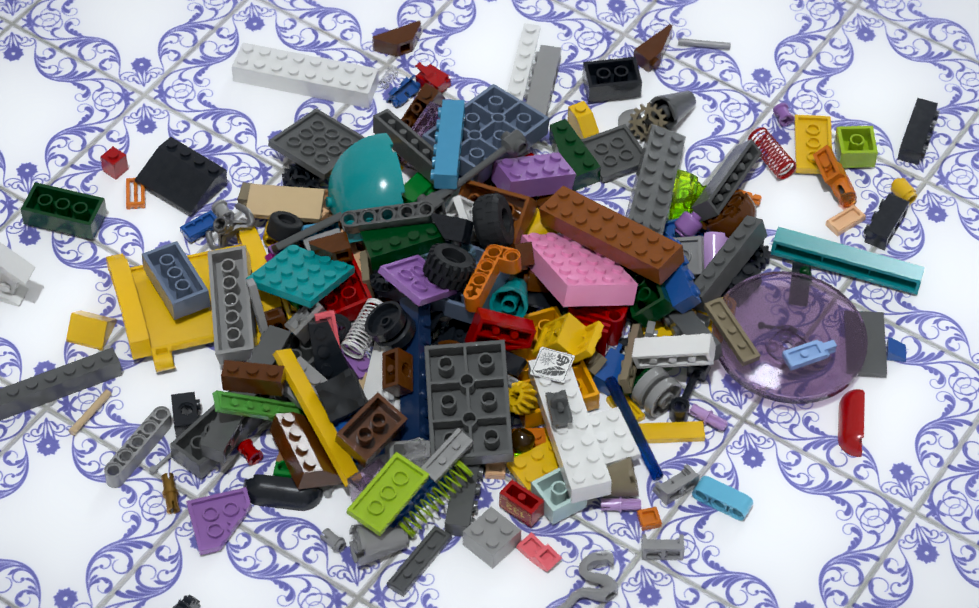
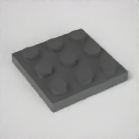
[582,124,643,183]

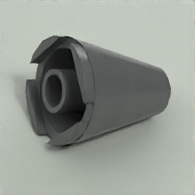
[650,91,696,130]

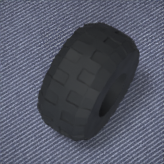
[472,193,514,249]

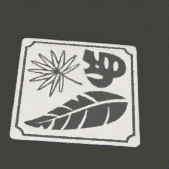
[530,347,575,383]

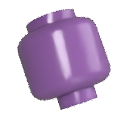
[675,211,703,237]

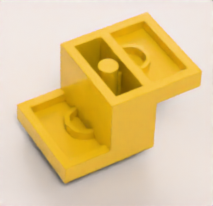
[532,313,604,364]

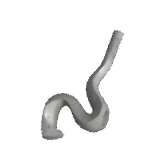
[556,550,618,608]

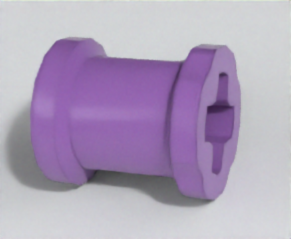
[773,103,794,127]

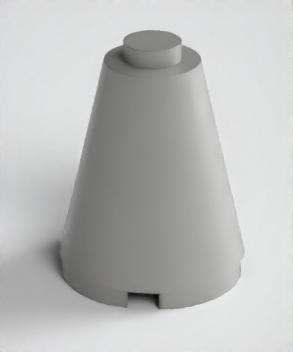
[349,524,409,566]

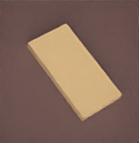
[245,184,325,223]

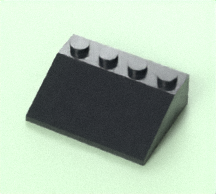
[135,137,227,216]

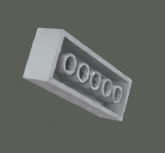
[208,245,257,365]

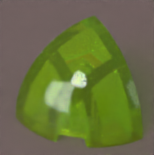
[669,169,707,220]

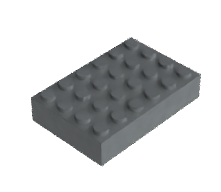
[424,340,514,466]

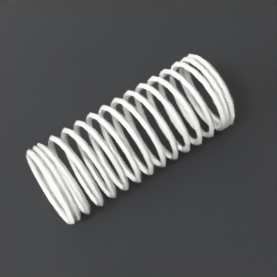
[341,298,383,359]

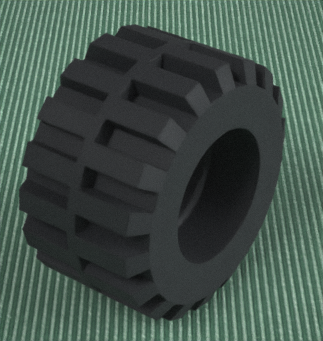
[423,243,476,291]

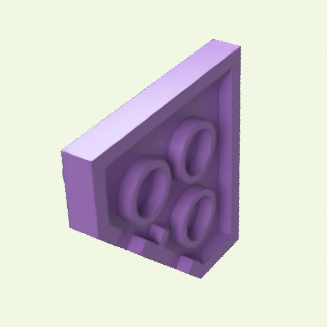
[186,487,251,555]

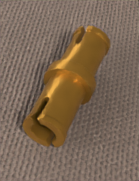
[161,473,180,514]

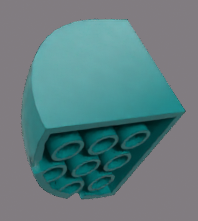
[325,133,405,221]

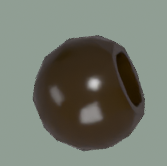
[512,428,535,453]

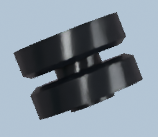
[365,301,416,351]

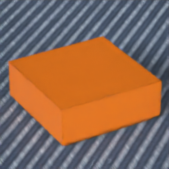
[636,507,662,531]

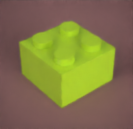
[834,126,878,168]

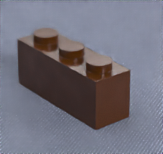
[221,360,286,396]

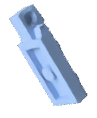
[782,339,837,371]

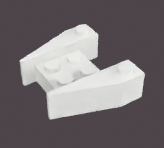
[0,242,36,307]

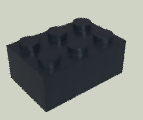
[582,57,642,102]

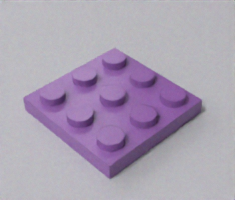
[378,255,457,306]

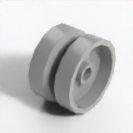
[632,366,682,417]

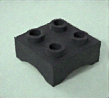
[314,368,368,424]

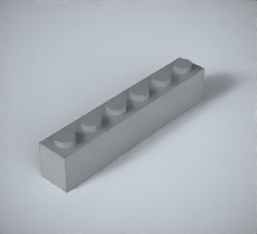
[525,45,561,116]

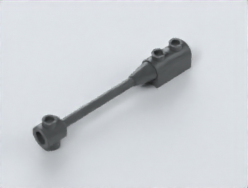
[403,129,528,223]

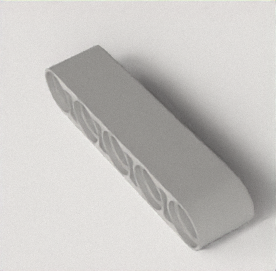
[104,406,172,488]

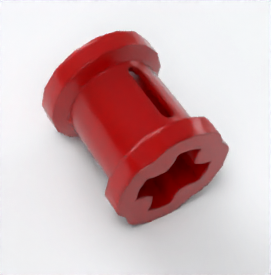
[237,439,263,465]

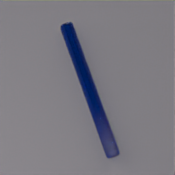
[605,376,664,481]

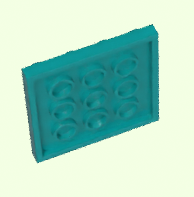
[246,244,355,308]

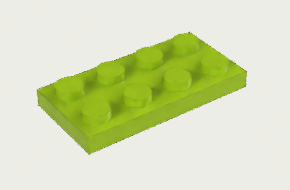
[346,452,430,536]

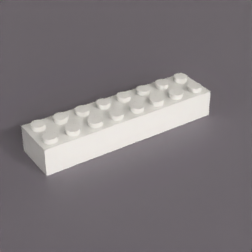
[231,42,379,108]
[528,359,611,503]

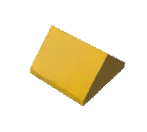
[66,310,117,351]

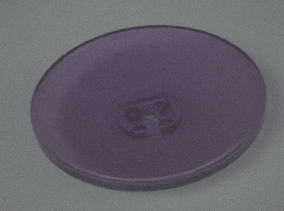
[712,271,868,404]

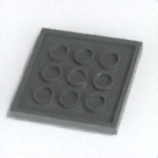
[268,108,365,180]

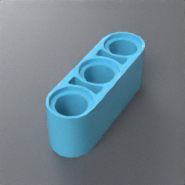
[692,476,754,521]

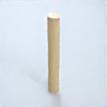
[68,389,112,436]

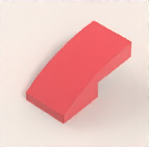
[516,532,562,572]

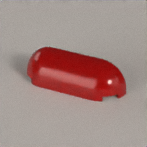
[838,389,865,457]

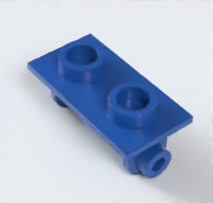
[386,74,421,107]

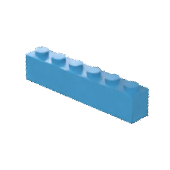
[431,100,465,189]

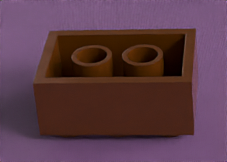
[335,392,408,468]

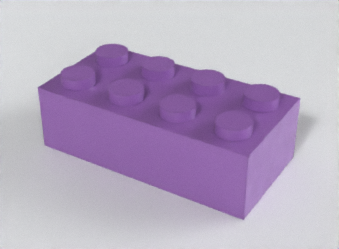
[490,152,576,197]

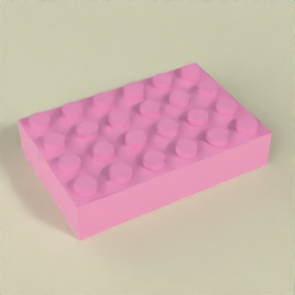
[520,233,638,307]

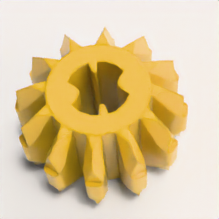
[508,381,538,415]

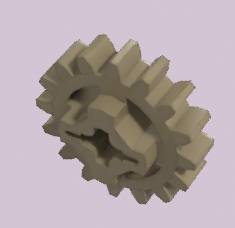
[629,102,669,141]

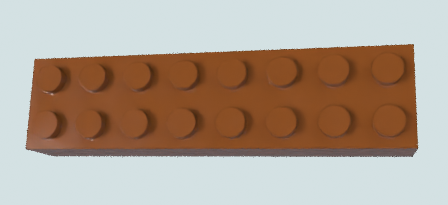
[539,186,685,285]

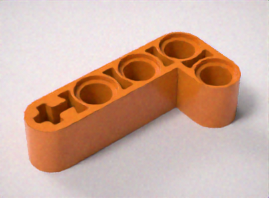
[463,244,522,313]

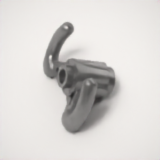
[205,203,256,250]

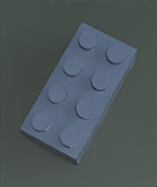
[142,241,210,320]

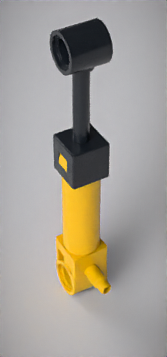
[669,297,736,422]

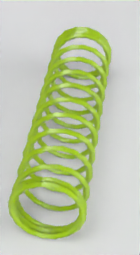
[397,460,474,538]

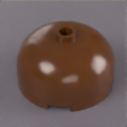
[701,191,757,238]

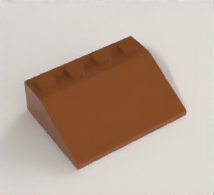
[458,180,538,244]

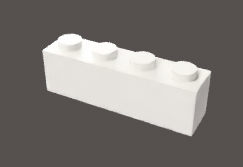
[632,333,716,369]

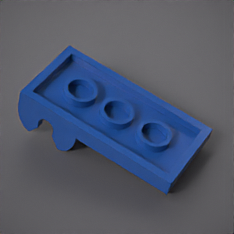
[388,467,452,528]

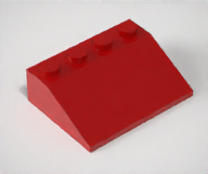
[318,253,375,321]

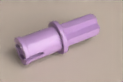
[689,404,728,431]
[601,496,641,512]

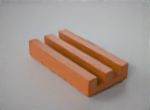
[126,178,145,210]

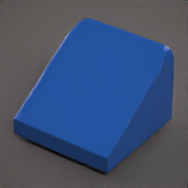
[886,337,906,362]

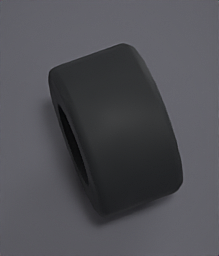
[266,211,303,242]

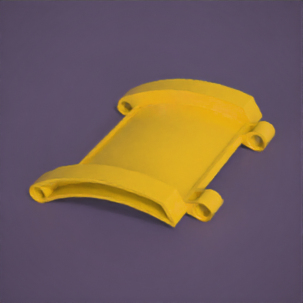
[106,226,283,372]

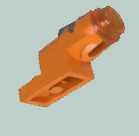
[812,145,857,208]

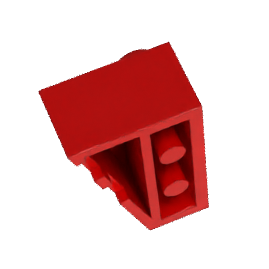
[465,307,537,350]

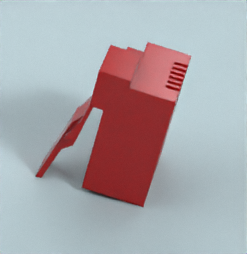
[415,62,451,94]

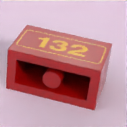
[499,480,544,527]

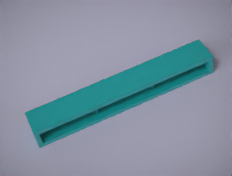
[771,226,925,295]

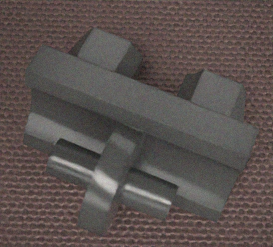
[545,390,573,428]

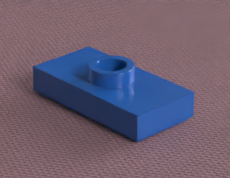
[180,210,217,243]

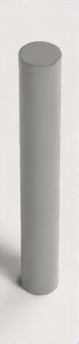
[678,38,731,50]

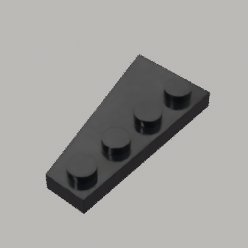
[308,319,349,380]

